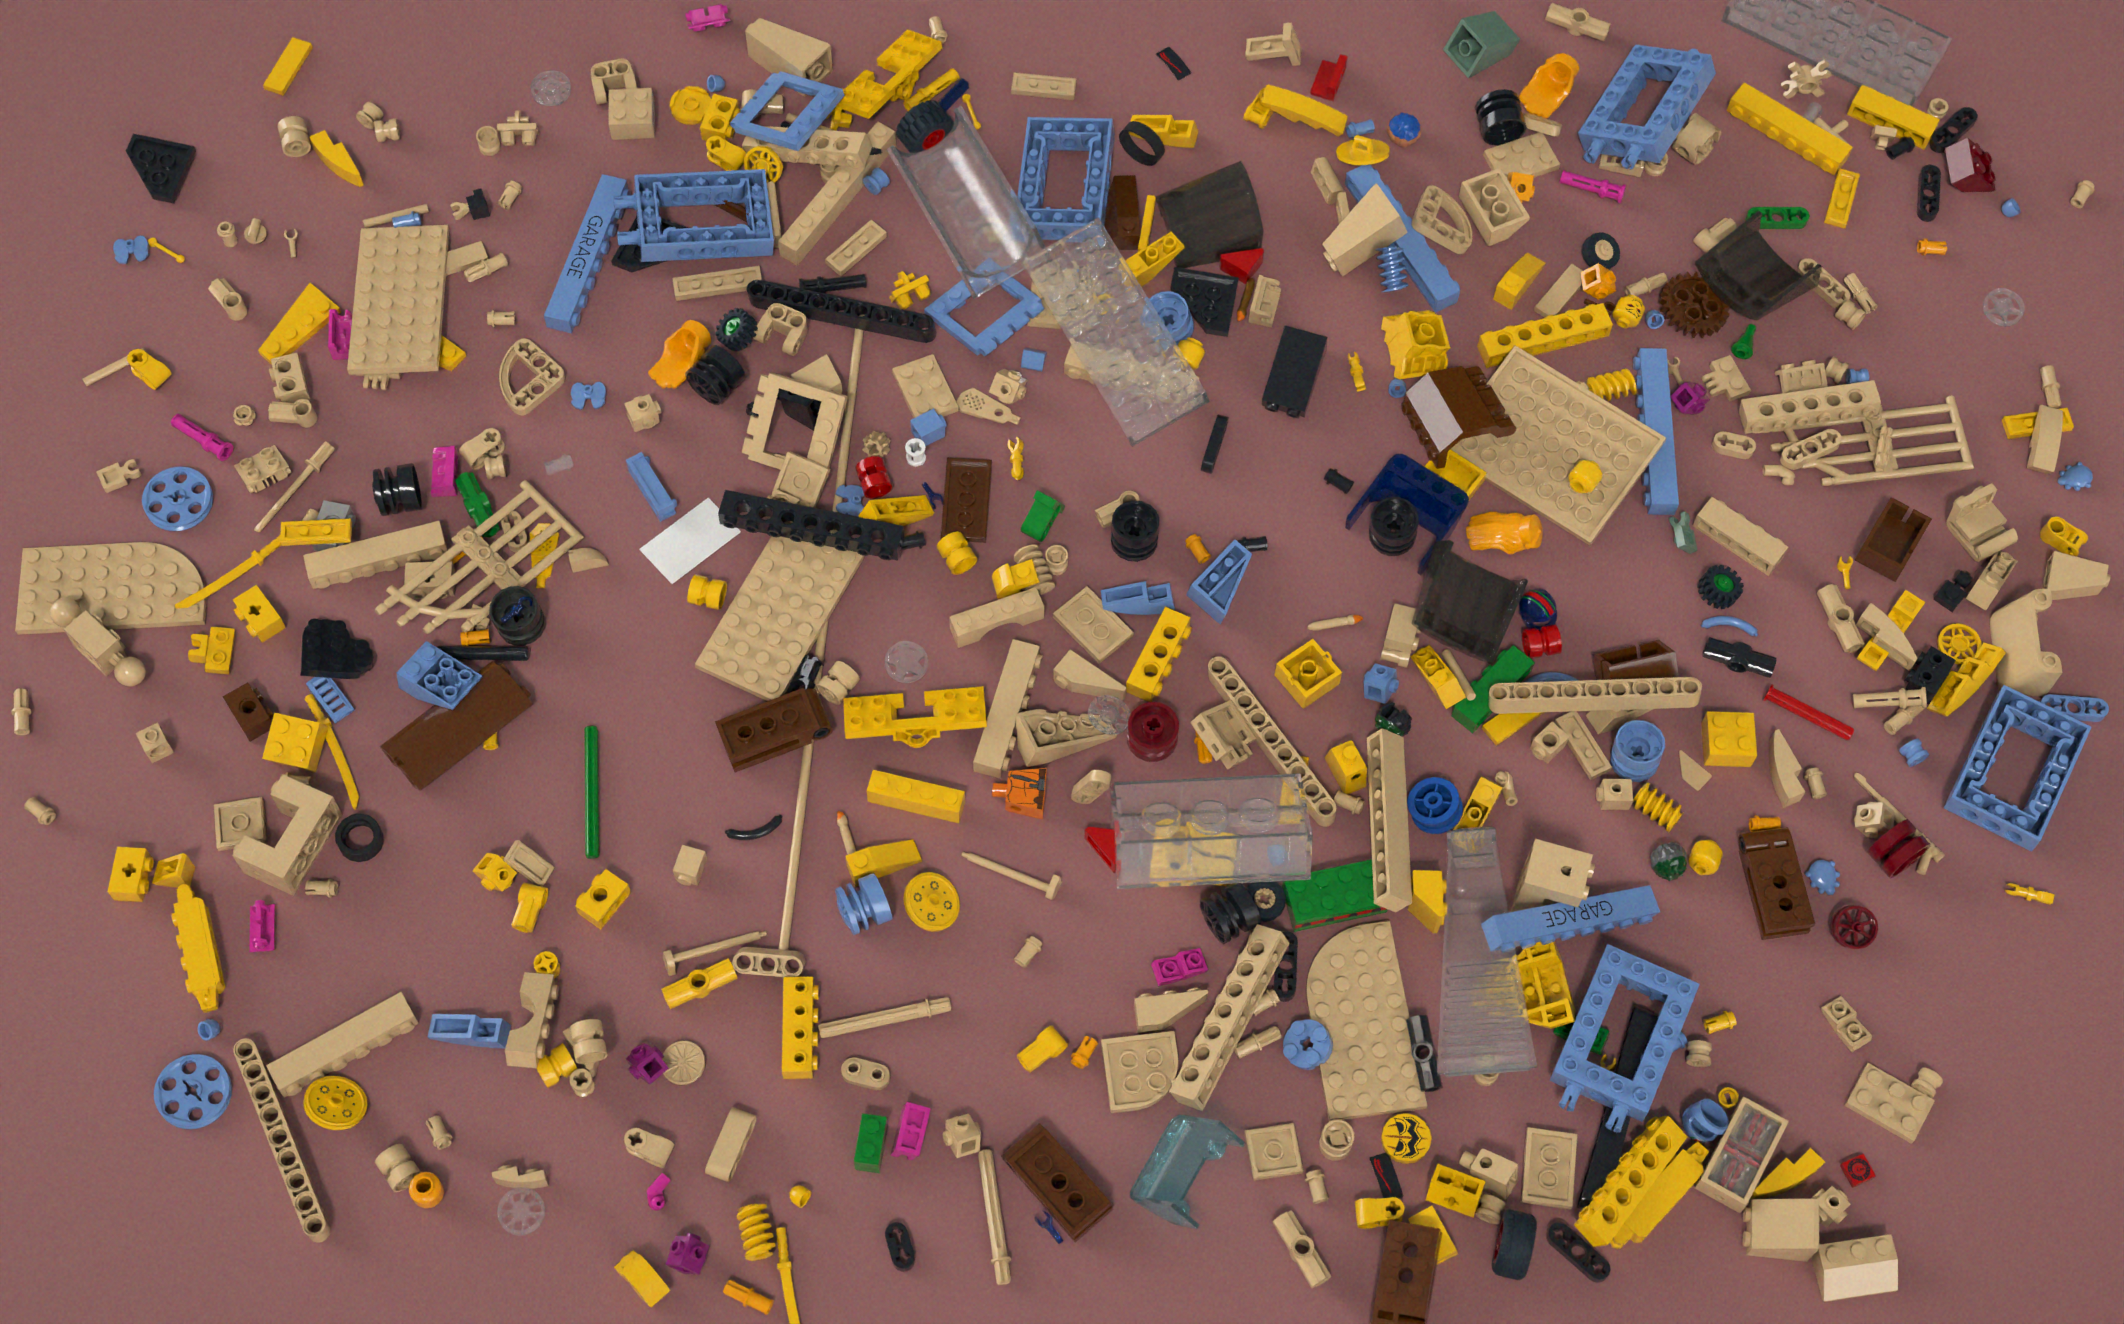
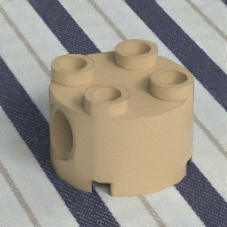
[1672,113,1721,165]

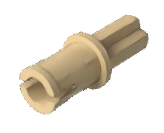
[464,253,508,282]
[1624,273,1668,296]
[1844,273,1878,314]
[2040,365,2061,408]
[11,688,31,735]
[1884,706,1925,735]
[1234,1026,1282,1059]

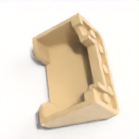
[1989,589,2062,697]

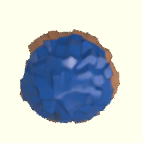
[1386,113,1421,147]

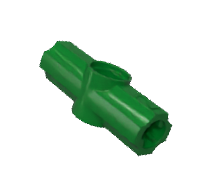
[455,472,500,538]

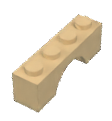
[949,587,1044,648]
[505,972,559,1068]

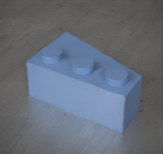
[1186,539,1252,625]

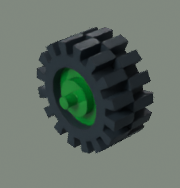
[715,308,758,351]
[1698,565,1744,609]

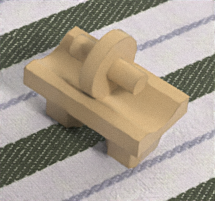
[497,110,539,146]

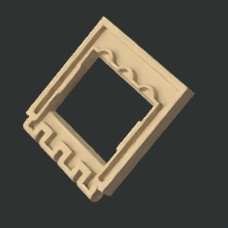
[742,372,848,470]

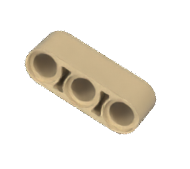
[732,947,806,977]
[705,1107,757,1182]

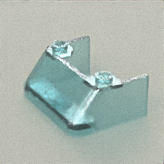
[1130,1115,1245,1229]

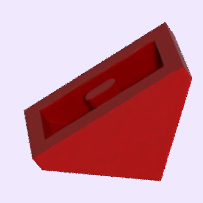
[1219,248,1264,284]
[1084,827,1122,873]

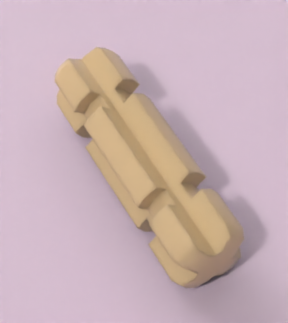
[1875,426,1893,469]

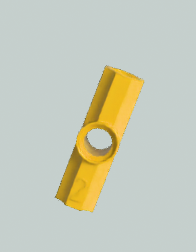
[661,958,738,1009]

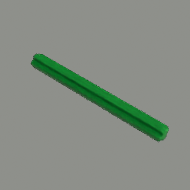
[584,726,599,859]

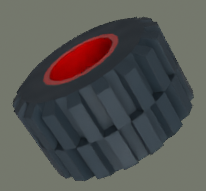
[896,100,955,158]

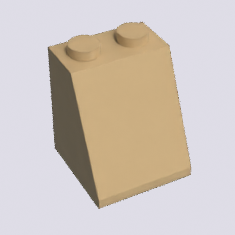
[1742,1199,1819,1262]

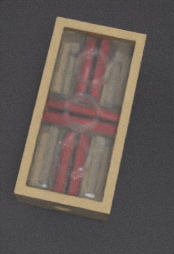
[1695,1096,1789,1213]

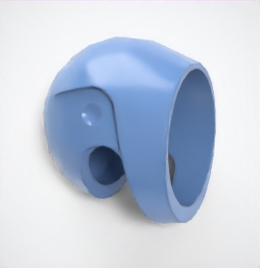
[1682,1099,1729,1143]

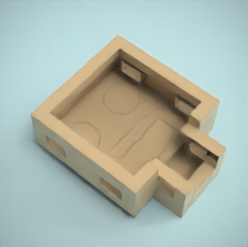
[1190,700,1256,770]

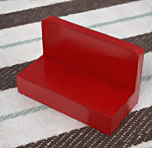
[1310,54,1348,101]

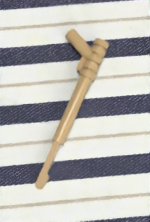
[1854,773,1945,875]

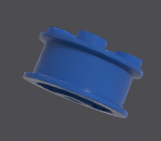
[1407,777,1463,834]

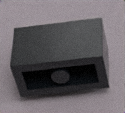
[1904,646,1956,705]

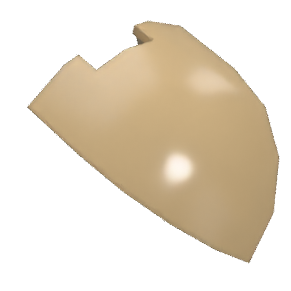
[568,548,609,573]

